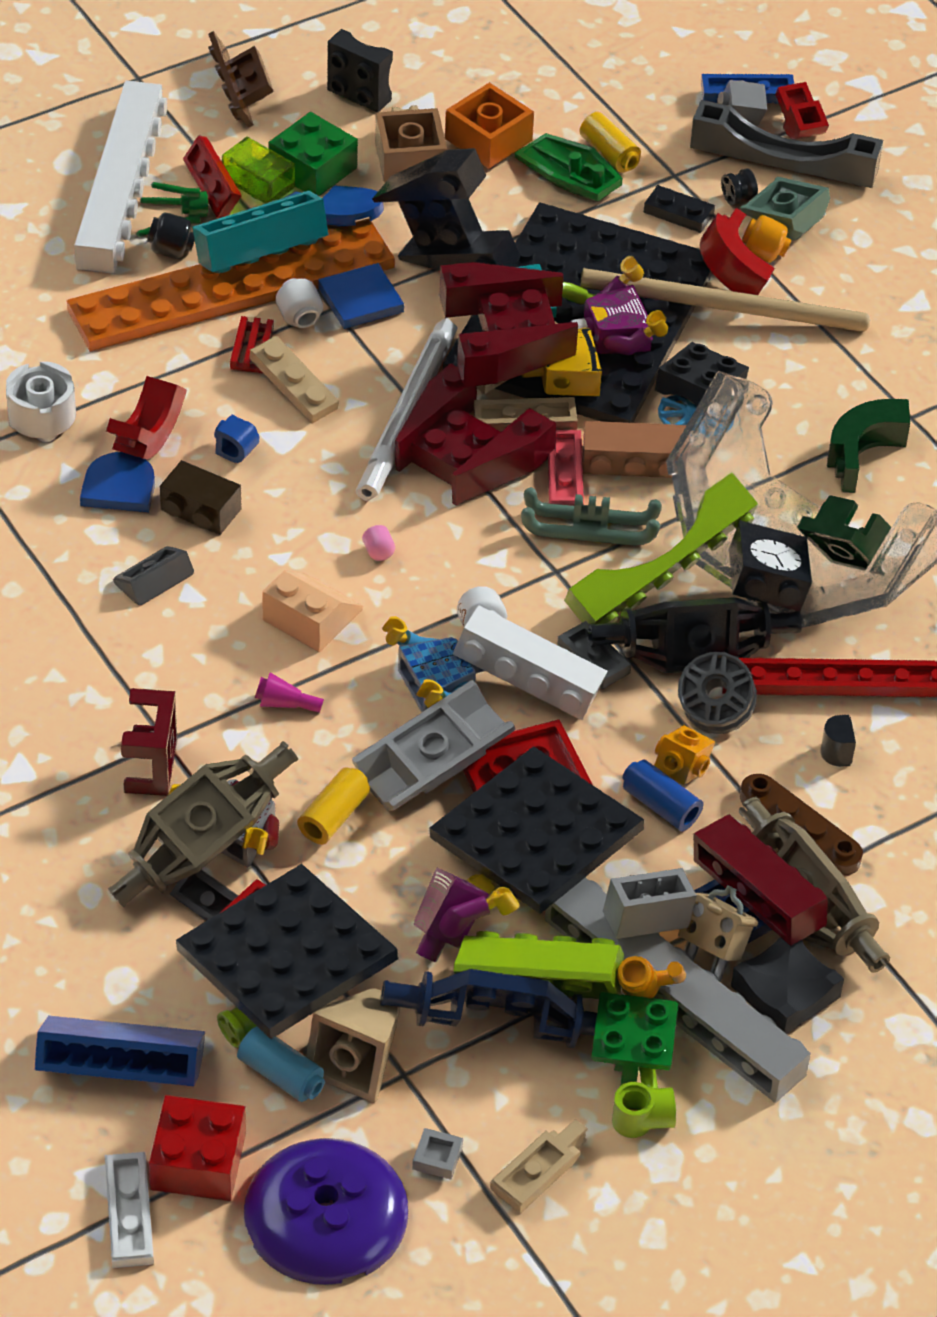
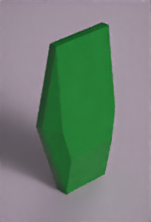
[515,133,623,201]

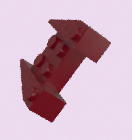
[439,262,578,387]
[395,364,556,505]

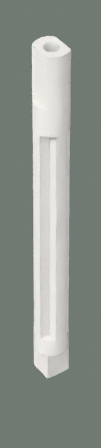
[355,318,458,502]

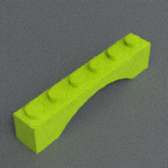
[564,472,758,624]

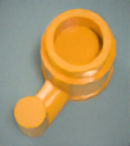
[617,956,686,998]

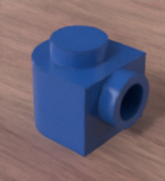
[214,414,260,463]

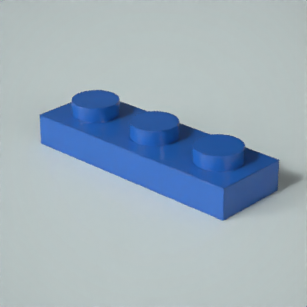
[701,74,794,104]

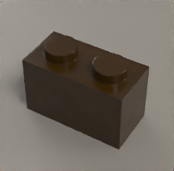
[160,460,242,535]

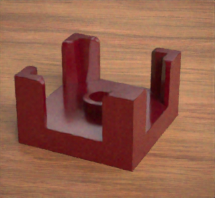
[121,688,178,796]

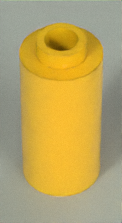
[579,112,641,173]
[297,767,370,845]

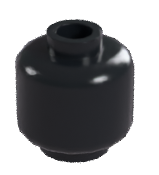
[147,212,195,259]

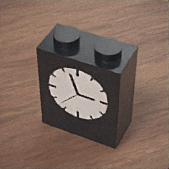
[729,520,812,612]

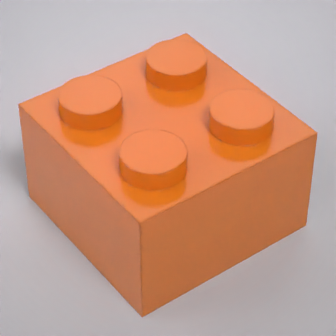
[445,82,534,168]

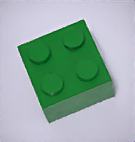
[268,112,358,196]

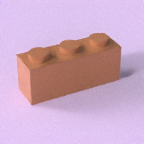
[583,421,687,478]

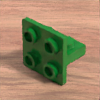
[591,992,678,1086]

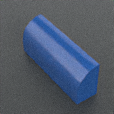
[35,1015,205,1087]

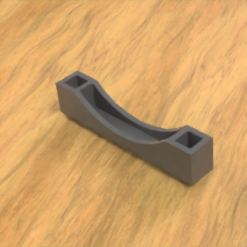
[690,100,884,188]

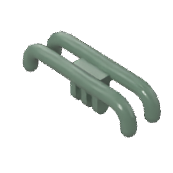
[521,487,662,546]

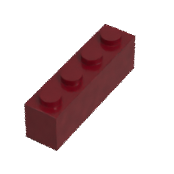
[693,814,828,946]

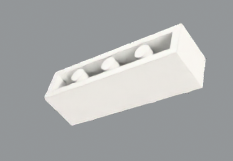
[453,605,608,720]

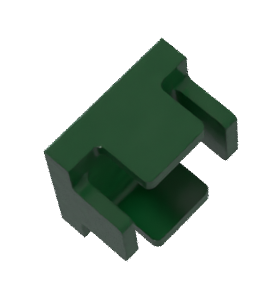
[797,495,894,576]

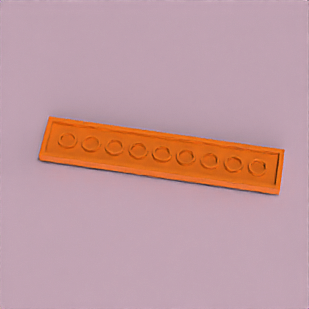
[66,219,395,351]

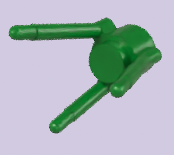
[136,182,208,237]

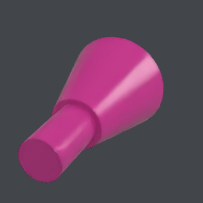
[255,672,324,713]

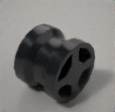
[721,168,758,205]

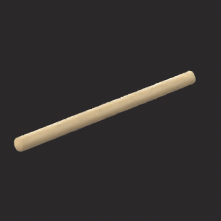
[580,268,870,332]

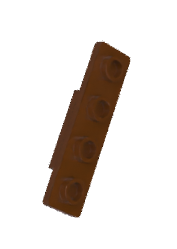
[208,31,274,128]

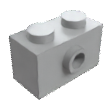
[603,868,697,939]

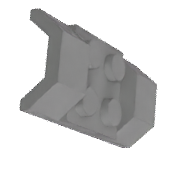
[352,679,516,811]

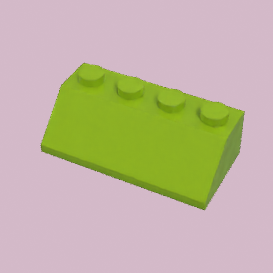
[453,931,625,999]

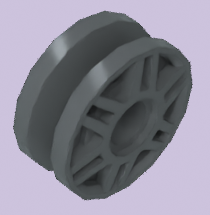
[678,652,757,734]

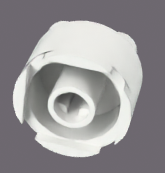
[6,362,76,443]

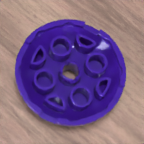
[244,1138,408,1285]

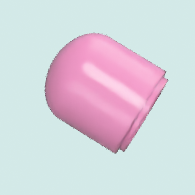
[362,525,395,561]

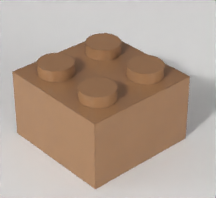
[375,108,447,183]

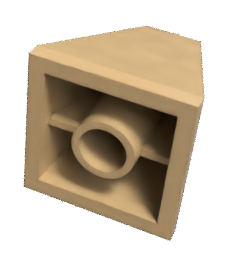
[306,988,400,1103]

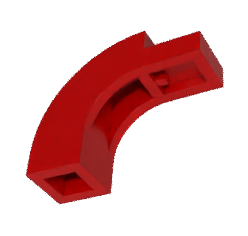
[700,208,775,295]
[106,376,187,459]

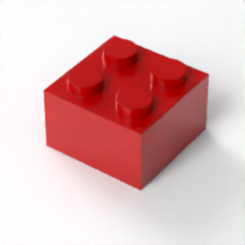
[149,1095,246,1201]

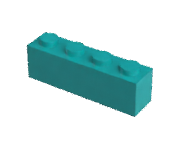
[192,190,329,273]

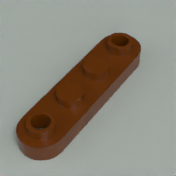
[740,774,863,876]

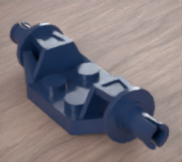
[380,969,597,1049]

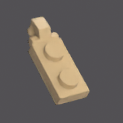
[490,1119,587,1214]

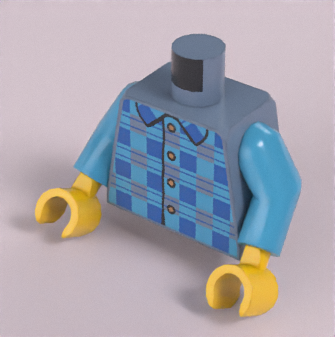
[382,616,484,712]

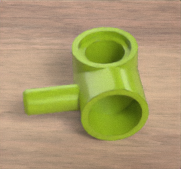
[612,1067,676,1138]

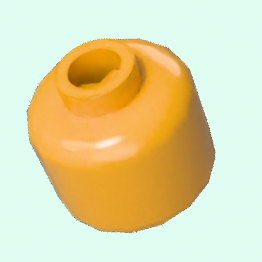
[742,215,791,263]

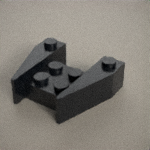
[372,148,520,271]

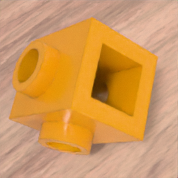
[654,725,715,785]

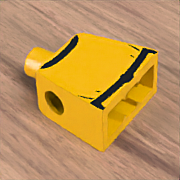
[522,328,602,396]

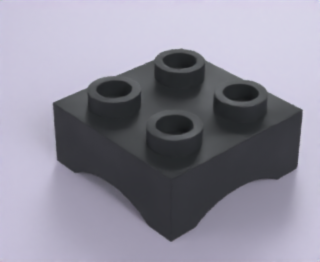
[327,29,393,112]
[654,342,749,416]
[731,937,844,1034]

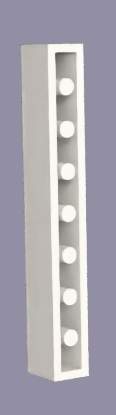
[74,80,167,274]

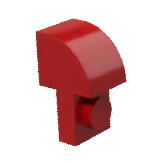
[775,82,829,140]

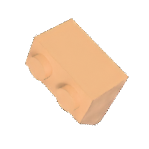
[262,570,363,652]

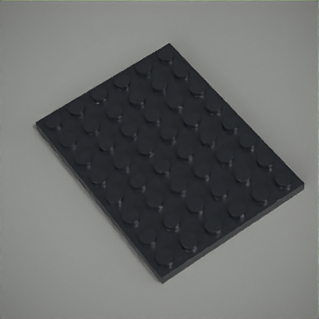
[443,202,713,423]

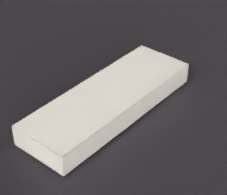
[105,1152,154,1269]

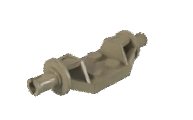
[108,741,299,907]
[739,797,890,973]

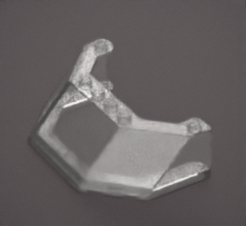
[666,371,937,628]

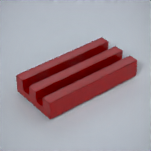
[230,316,274,373]

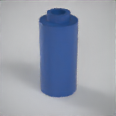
[622,759,704,832]

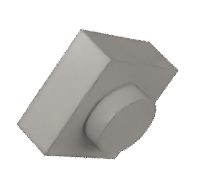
[412,1128,463,1180]

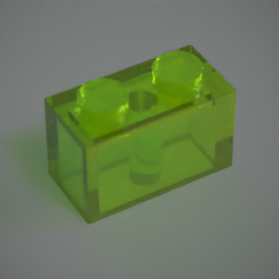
[222,136,295,204]

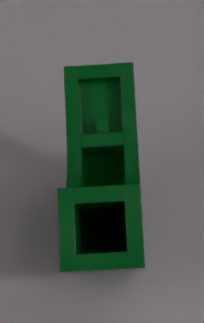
[827,399,910,493]

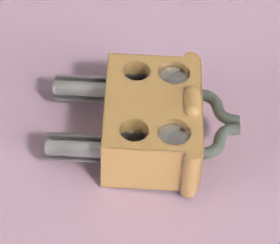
[678,885,758,982]

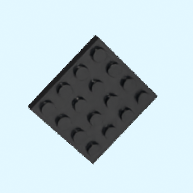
[429,746,644,914]
[176,864,398,1039]

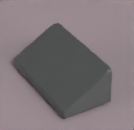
[113,546,194,605]
[170,869,239,921]

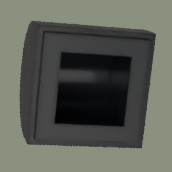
[820,714,856,767]

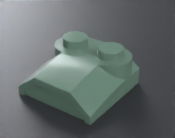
[740,177,830,241]

